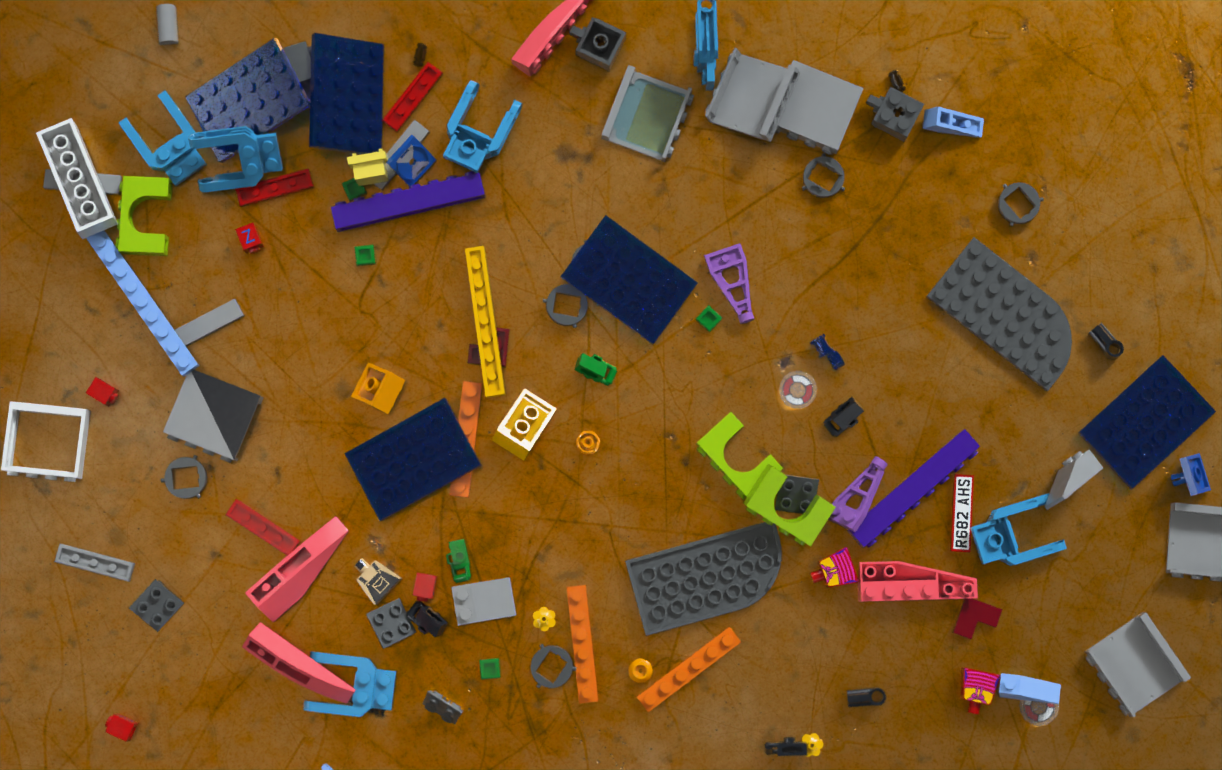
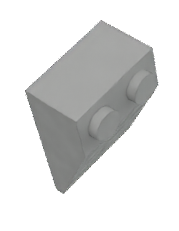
[1045,450,1103,510]
[451,577,517,626]

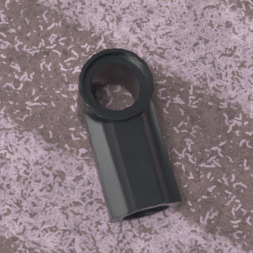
[1088,322,1124,360]
[847,687,886,707]

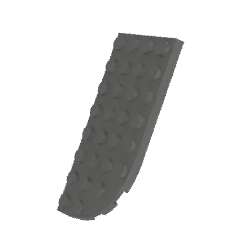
[926,237,1072,391]
[625,522,782,636]

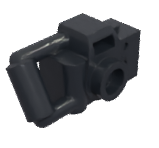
[824,397,864,437]
[407,601,448,638]
[765,737,807,756]

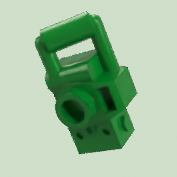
[574,353,617,386]
[446,539,471,583]

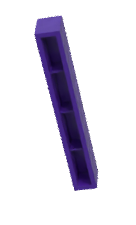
[331,171,486,232]
[847,429,980,548]

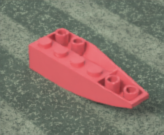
[511,0,593,77]
[245,516,349,622]
[857,561,978,602]
[242,622,355,704]

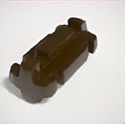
[413,43,427,67]
[889,70,906,92]

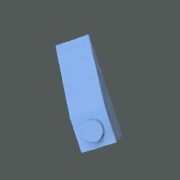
[923,107,984,138]
[999,673,1061,704]

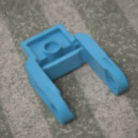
[693,0,718,91]
[443,80,523,173]
[118,90,207,186]
[188,126,283,192]
[970,493,1067,566]
[303,652,397,717]

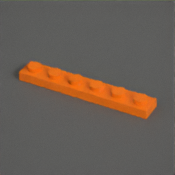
[449,381,483,498]
[567,585,599,704]
[637,627,741,712]

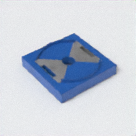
[386,134,436,186]

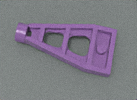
[704,243,755,324]
[828,456,888,532]

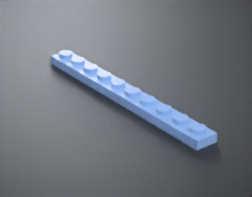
[86,230,199,377]

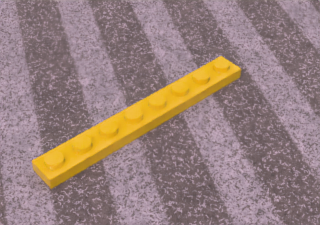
[465,246,506,398]

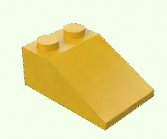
[492,389,556,460]

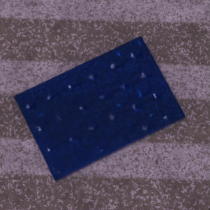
[309,33,384,154]
[185,38,312,162]
[560,215,698,344]
[1078,355,1216,489]
[344,398,482,521]

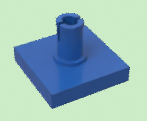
[1171,453,1211,496]

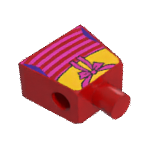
[810,547,859,587]
[961,667,1001,715]

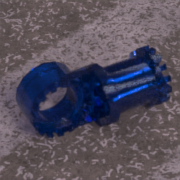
[810,334,845,370]

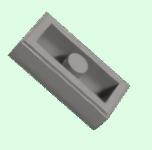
[156,4,179,45]

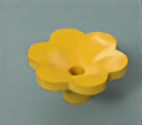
[533,607,556,631]
[801,733,823,757]

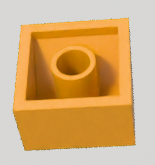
[351,363,405,414]

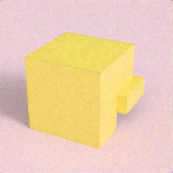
[347,148,389,186]

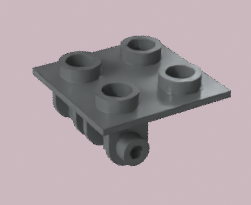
[775,475,819,514]
[129,579,184,632]
[366,598,417,649]
[422,690,463,724]

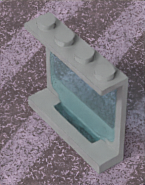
[601,65,694,162]

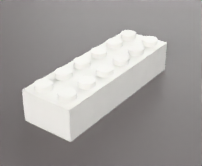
[36,118,118,239]

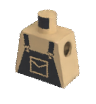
[354,558,402,605]

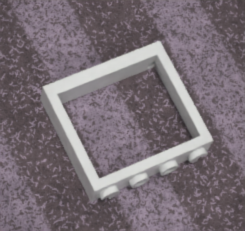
[1,401,91,482]

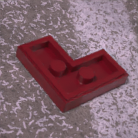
[467,328,510,367]
[952,598,1003,639]

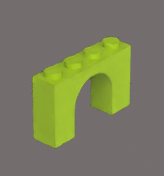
[116,176,173,256]
[696,412,783,500]
[743,464,836,546]

